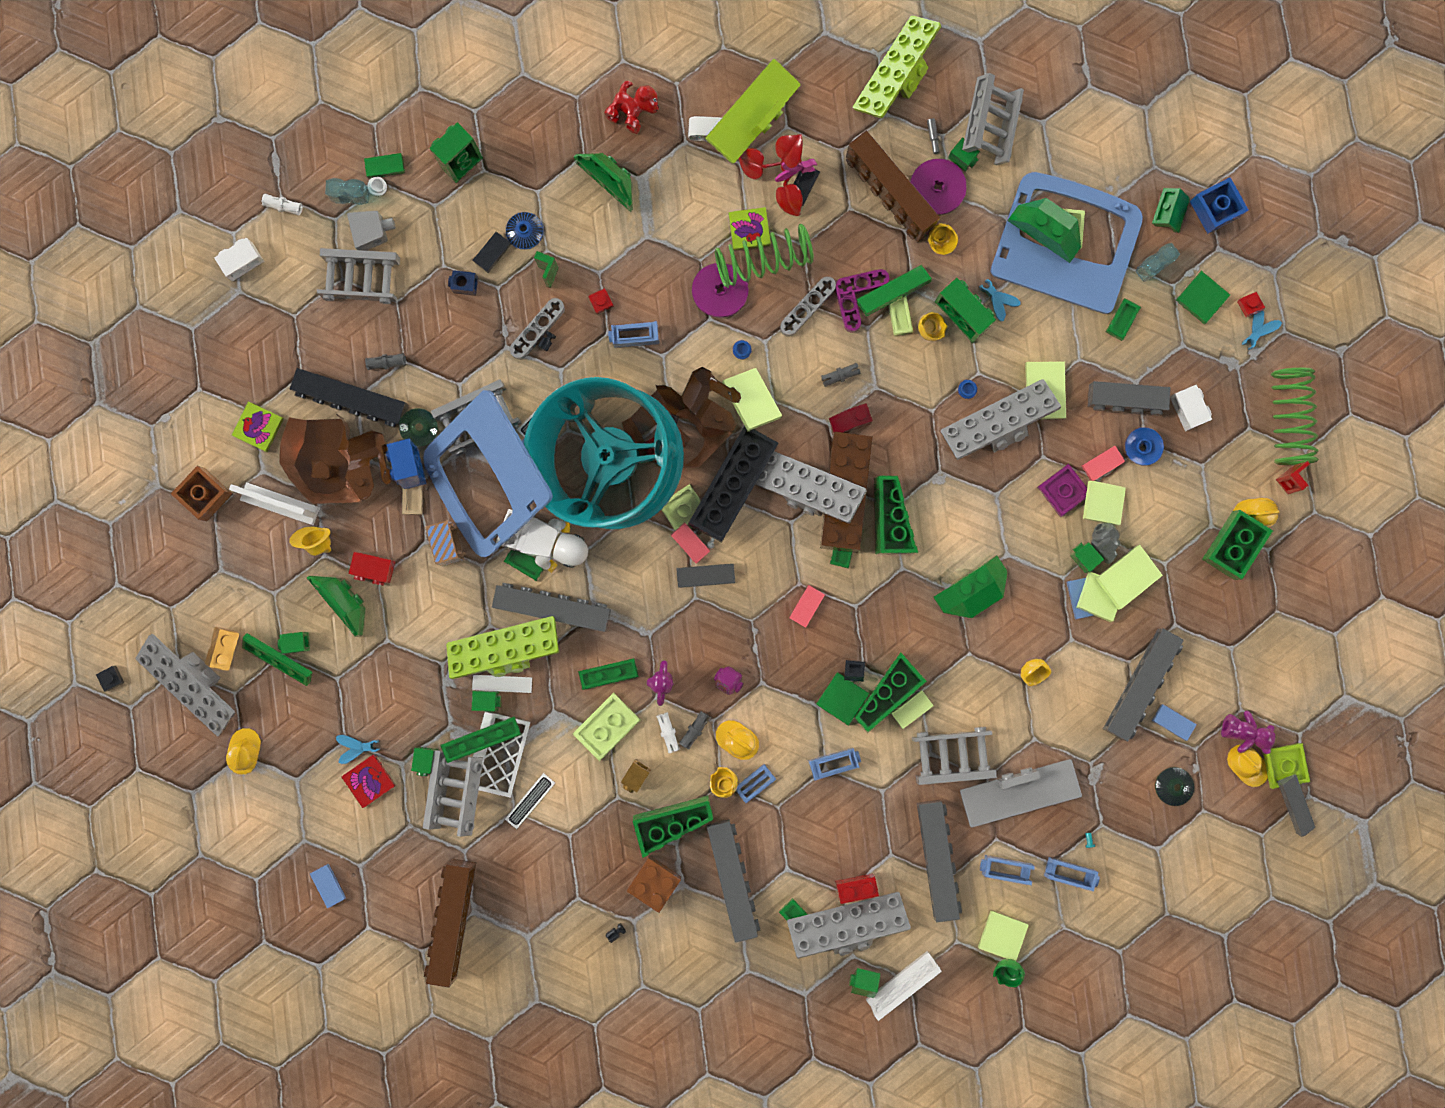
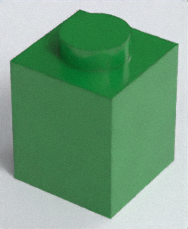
[948,137,980,172]
[1070,542,1104,573]
[277,632,310,654]
[471,691,502,712]
[411,747,438,776]
[849,968,880,998]

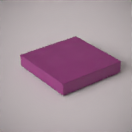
[1037,464,1087,517]

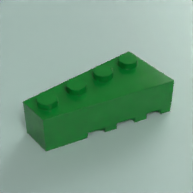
[874,476,919,554]
[855,652,927,734]
[633,796,713,858]

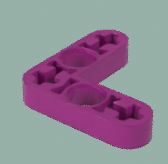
[835,269,889,333]

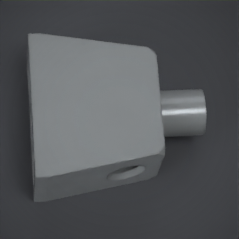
[347,211,396,251]

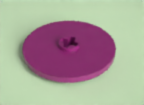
[910,159,967,215]
[692,263,748,318]

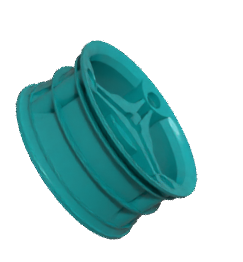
[524,377,684,529]

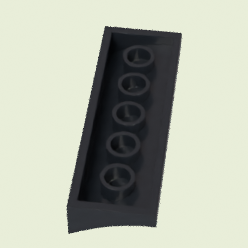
[688,425,778,543]

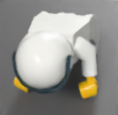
[496,509,588,573]

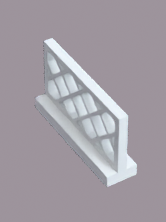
[229,482,320,525]
[473,711,530,798]
[866,951,942,1021]

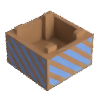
[425,520,467,566]

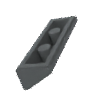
[676,563,735,588]
[1277,774,1315,837]

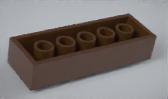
[846,130,940,243]
[820,432,873,553]
[424,859,477,988]

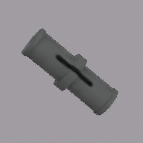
[365,353,406,370]
[821,363,861,387]
[679,711,711,750]

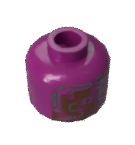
[714,666,744,695]

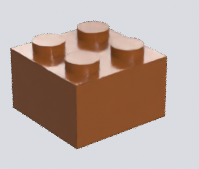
[171,466,233,522]
[627,855,682,913]

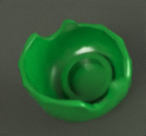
[993,959,1025,988]

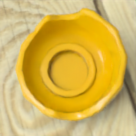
[928,223,958,255]
[918,312,947,341]
[1020,659,1052,686]
[710,767,738,798]

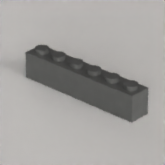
[491,582,611,632]
[1103,628,1184,742]
[916,800,962,923]
[707,819,761,943]

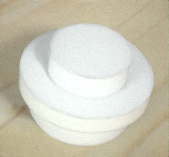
[367,177,387,196]

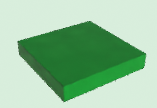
[1176,270,1230,324]
[816,672,869,726]

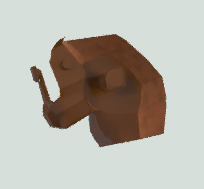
[621,367,741,468]
[279,414,391,504]

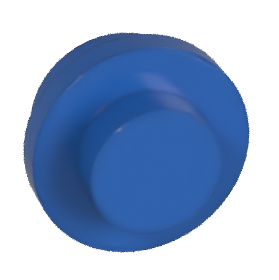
[733,340,752,360]
[958,380,977,399]

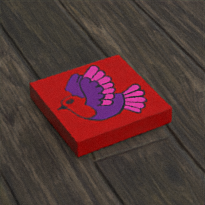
[341,754,396,808]

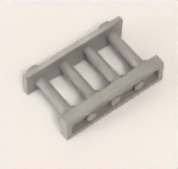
[962,73,1024,165]
[317,248,400,304]
[431,379,522,456]
[912,727,997,785]
[423,750,483,837]

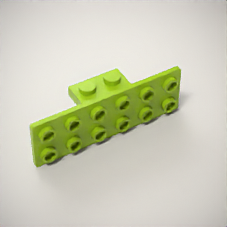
[853,15,941,118]
[706,59,801,164]
[446,616,559,679]

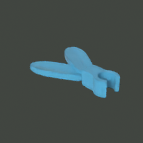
[979,279,1021,321]
[1242,311,1282,350]
[336,735,380,764]

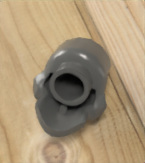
[1091,523,1120,564]

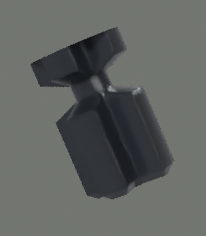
[538,331,556,351]
[605,923,626,943]

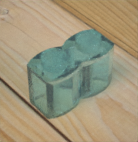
[325,178,369,205]
[1135,243,1180,282]

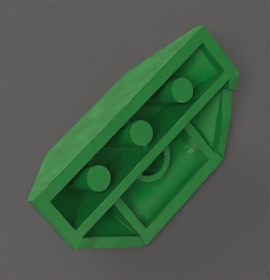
[574,153,633,212]
[1007,198,1081,263]
[933,555,1008,618]
[307,576,365,637]

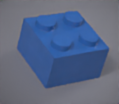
[1190,177,1249,234]
[386,438,427,489]

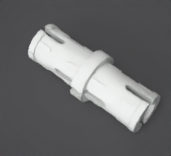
[261,194,303,216]
[656,712,680,753]

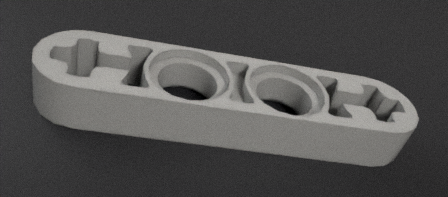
[780,277,836,337]
[510,298,565,360]

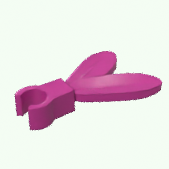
[775,158,817,182]

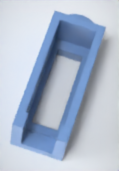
[608,321,659,348]
[808,748,861,781]
[980,855,1035,886]
[1044,857,1100,891]

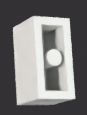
[214,238,264,281]
[1170,385,1212,431]

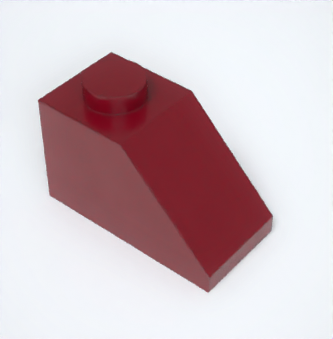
[829,403,873,433]

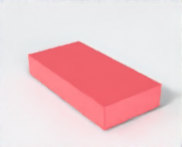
[1082,446,1125,481]
[671,522,710,564]
[789,585,825,628]

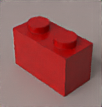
[348,552,396,586]
[835,873,879,904]

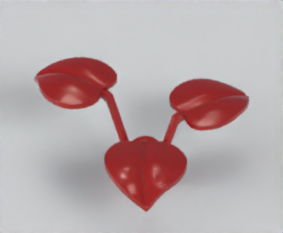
[739,134,803,216]

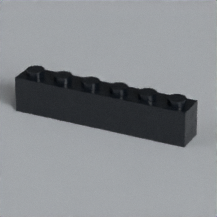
[290,368,409,428]

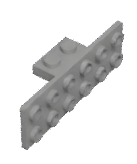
[941,379,1061,460]
[755,451,867,523]
[136,634,235,736]
[960,759,1082,827]
[787,892,911,959]

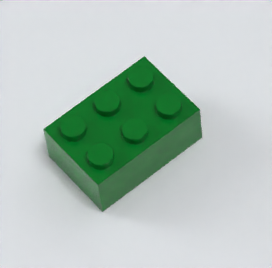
[429,122,483,183]
[935,278,996,343]
[1202,510,1273,580]

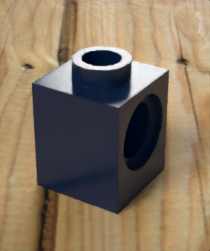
[448,270,478,296]

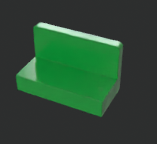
[1152,188,1190,233]
[534,251,559,288]

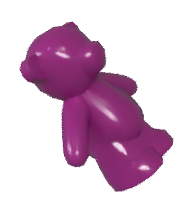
[647,660,674,706]
[1221,710,1276,754]

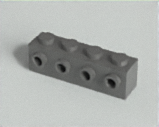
[1087,381,1171,416]

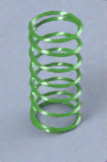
[715,224,814,288]
[1271,368,1319,465]

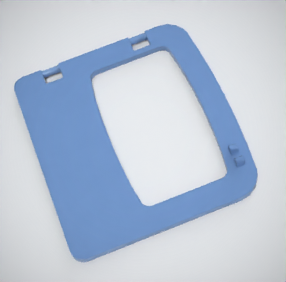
[990,172,1143,314]
[423,390,552,557]

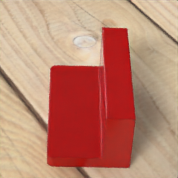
[1276,461,1310,494]

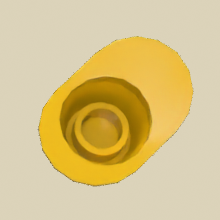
[1233,498,1280,527]
[289,527,331,556]
[716,720,759,760]
[226,728,261,774]
[1227,745,1268,787]

